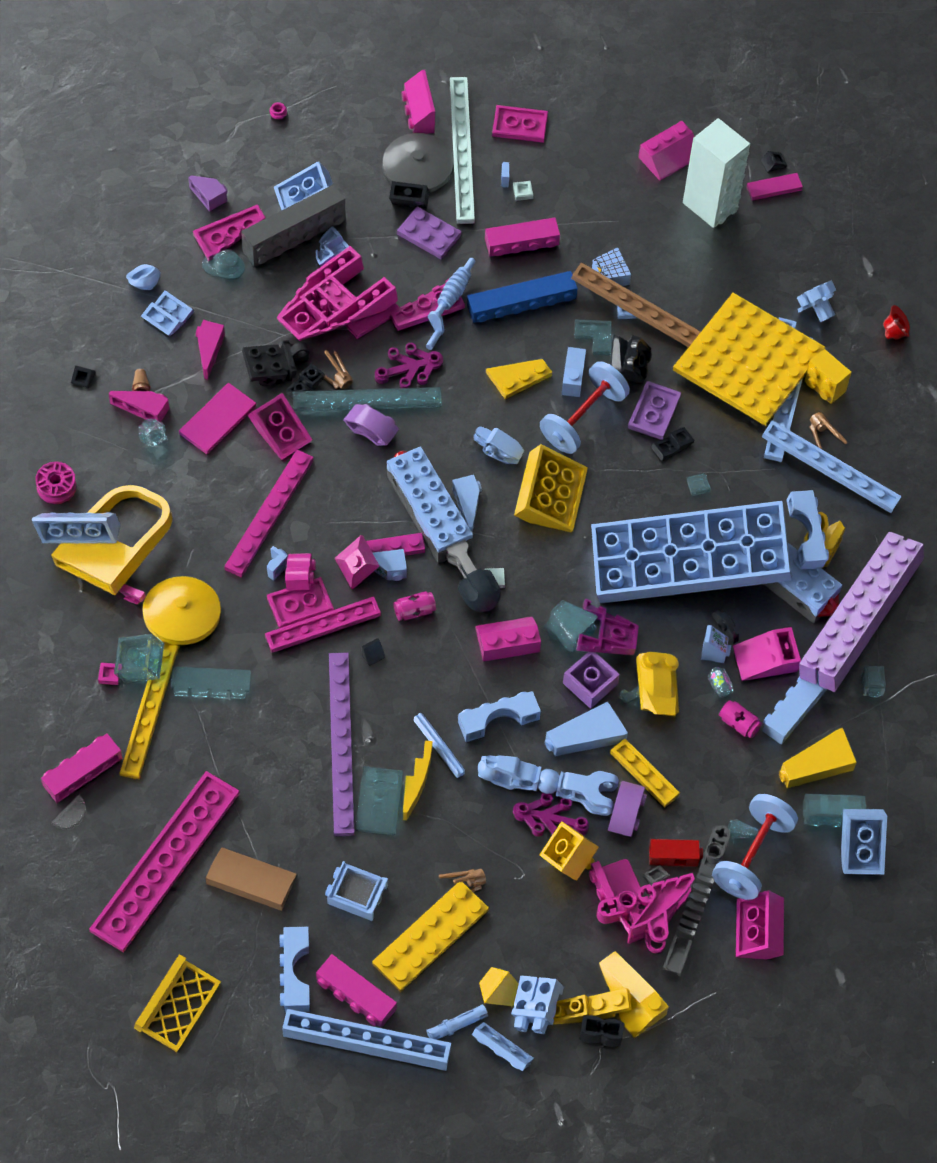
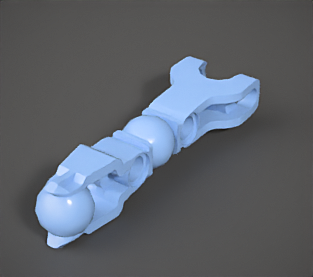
[478,755,619,816]

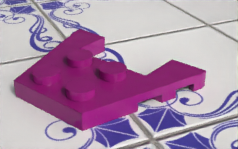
[576,599,639,655]

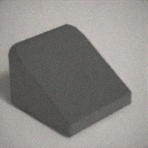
[643,865,671,886]

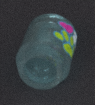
[708,667,733,697]

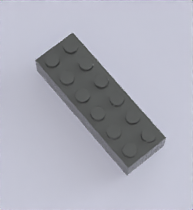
[241,184,346,267]

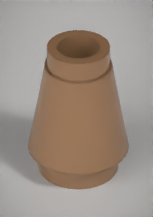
[132,369,150,391]

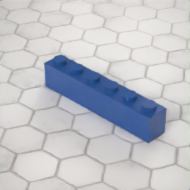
[467,271,578,323]

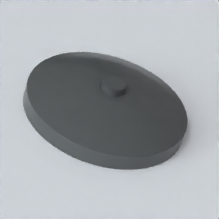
[383,133,453,193]

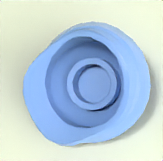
[126,264,160,290]

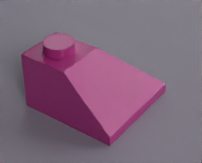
[335,535,379,589]

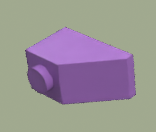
[189,176,228,211]

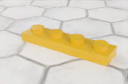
[610,739,680,808]

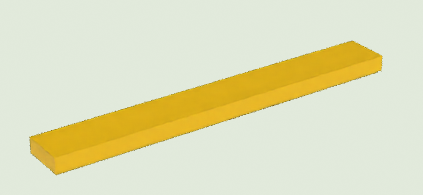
[120,640,180,780]

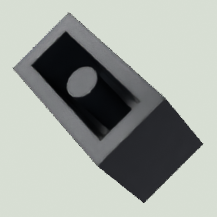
[389,181,430,209]

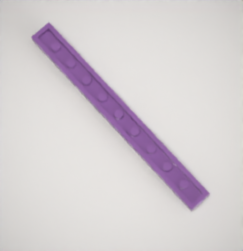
[329,653,354,836]

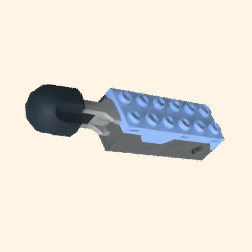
[387,446,501,612]

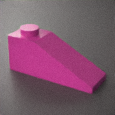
[196,320,225,380]
[109,391,170,425]

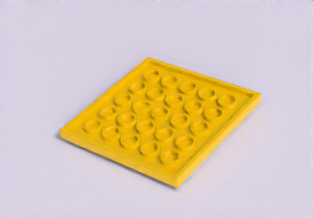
[673,293,825,426]

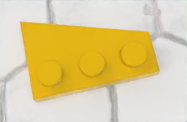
[486,359,552,399]

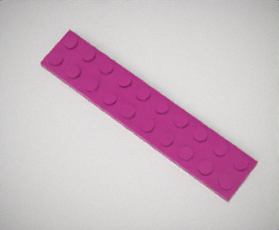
[89,771,240,953]

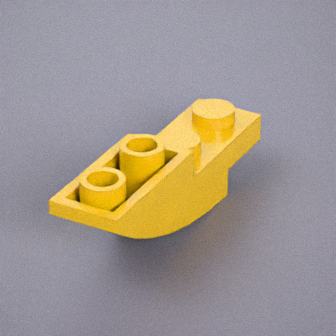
[553,988,632,1024]

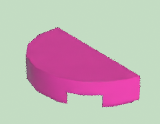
[119,584,146,604]

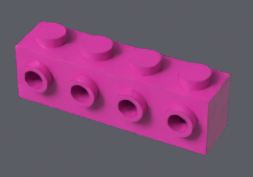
[485,218,560,257]
[41,734,123,803]
[316,954,397,1028]

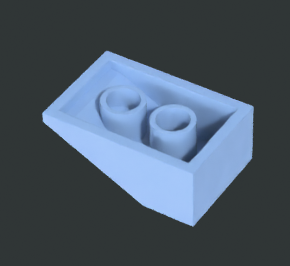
[274,161,333,210]

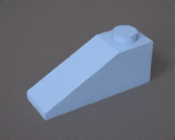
[562,347,586,397]
[452,475,482,533]

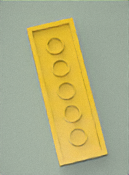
[372,882,489,992]

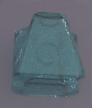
[543,600,598,652]

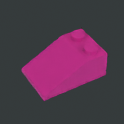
[248,393,312,460]

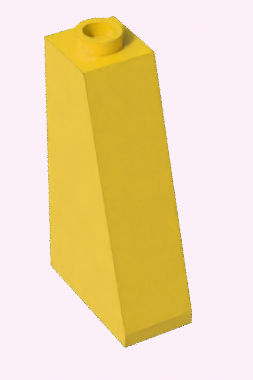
[779,728,857,788]

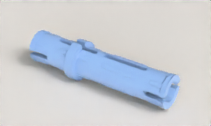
[427,1004,488,1040]

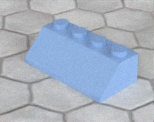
[32,512,120,543]

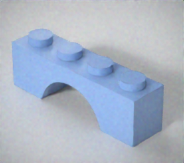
[787,490,829,569]
[458,691,541,742]
[280,927,310,1013]

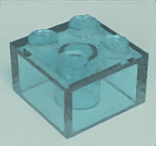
[114,634,164,683]

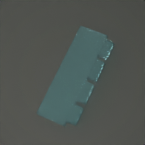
[171,667,251,699]

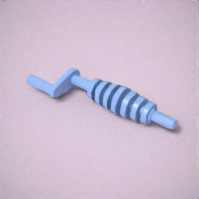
[426,258,476,350]

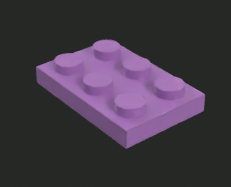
[397,207,461,260]
[628,381,681,440]

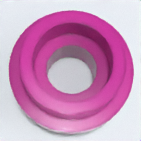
[270,102,287,119]

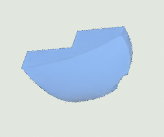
[316,226,349,266]

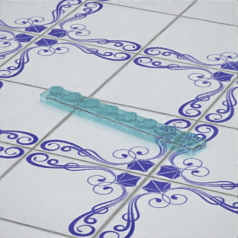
[293,387,442,411]

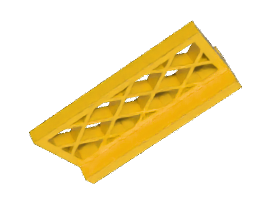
[134,954,221,1052]

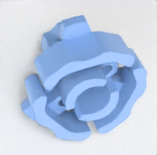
[797,280,836,322]

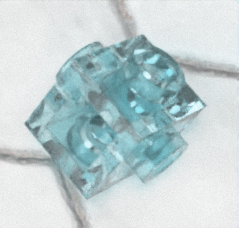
[138,418,167,447]

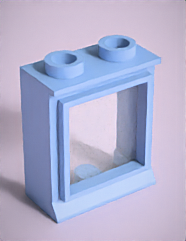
[325,861,388,921]

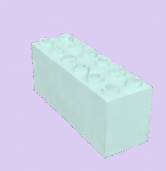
[683,118,750,228]

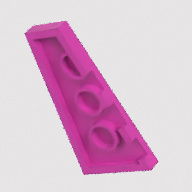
[193,205,266,261]
[391,279,465,331]

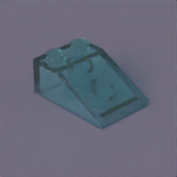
[356,766,403,835]

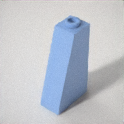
[545,702,628,756]

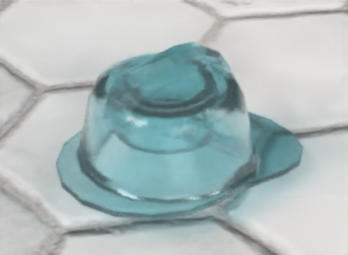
[202,249,245,279]

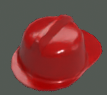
[883,305,910,340]

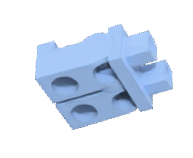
[511,976,564,1034]

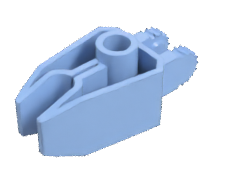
[473,427,524,464]

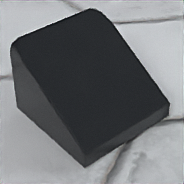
[761,151,787,172]
[71,365,95,388]
[362,638,385,666]

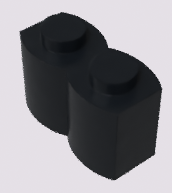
[579,1015,624,1047]

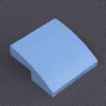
[141,291,194,337]

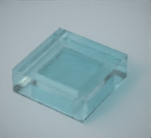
[686,473,711,496]

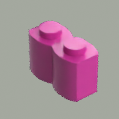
[285,553,316,590]

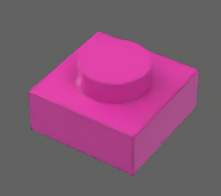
[98,663,121,685]

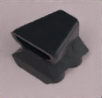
[610,335,652,384]

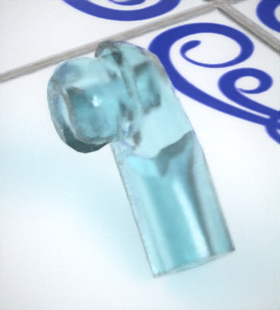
[618,685,640,703]

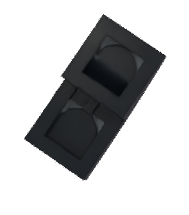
[651,427,695,461]

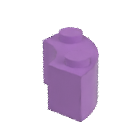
[343,404,399,446]
[608,781,647,837]

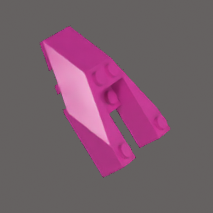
[277,246,398,341]

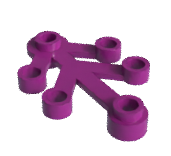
[375,343,443,390]
[513,793,589,837]

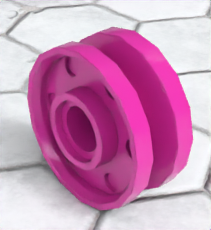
[35,462,76,504]

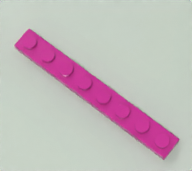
[224,450,313,578]

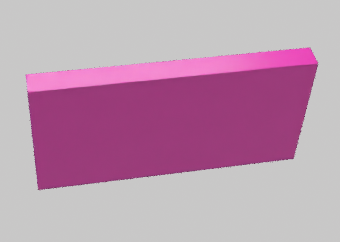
[179,383,256,455]

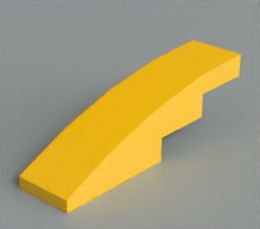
[403,741,433,821]

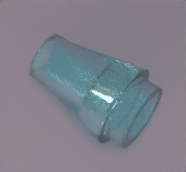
[727,819,758,839]

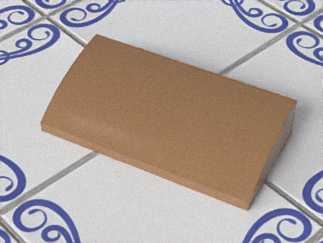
[206,848,297,911]

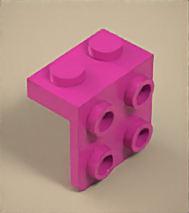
[589,859,641,901]

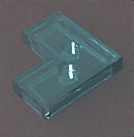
[574,319,611,355]

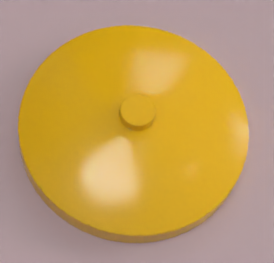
[143,576,221,645]

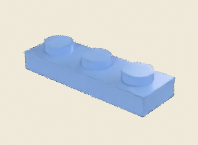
[472,1022,534,1071]

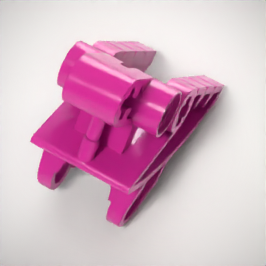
[596,873,695,954]

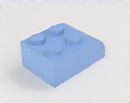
[841,809,887,874]

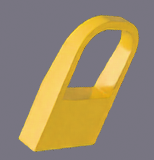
[51,485,172,595]

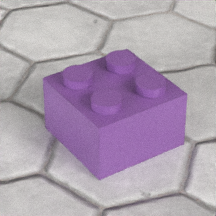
[563,652,620,709]

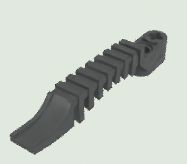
[662,825,730,976]

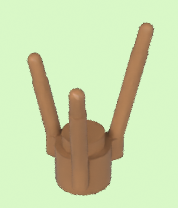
[323,350,353,390]
[809,412,847,449]
[438,869,486,893]

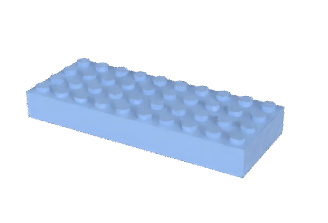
[591,501,792,603]

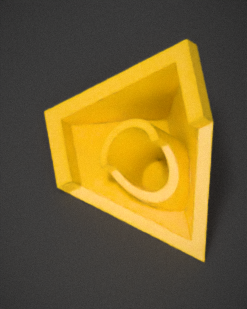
[479,967,519,1008]

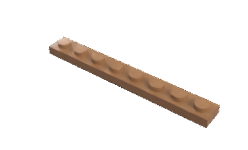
[571,262,701,347]

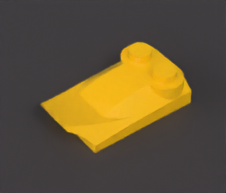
[636,652,679,716]

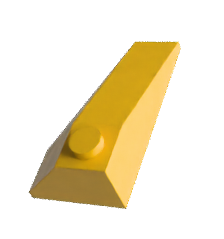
[599,951,669,1039]

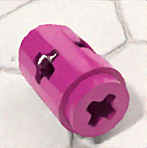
[393,591,436,621]
[719,700,762,738]

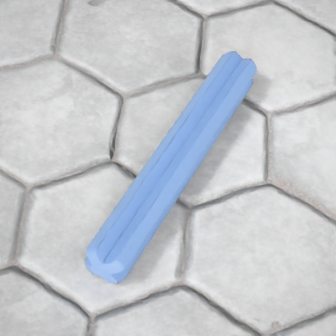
[414,713,465,778]

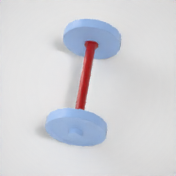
[540,362,630,454]
[712,794,798,900]

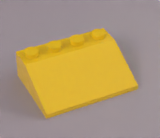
[514,444,588,532]

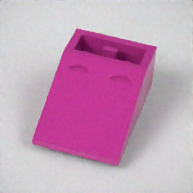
[733,627,801,681]

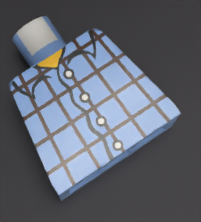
[592,248,631,286]

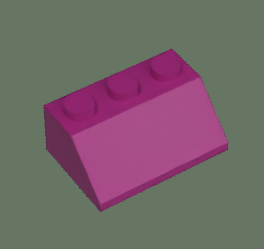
[401,70,435,134]
[639,121,694,181]
[475,617,541,662]
[736,890,784,959]

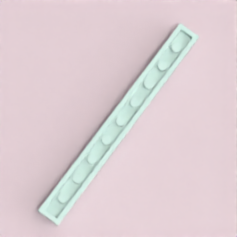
[450,77,475,224]

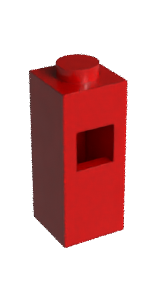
[649,839,703,867]

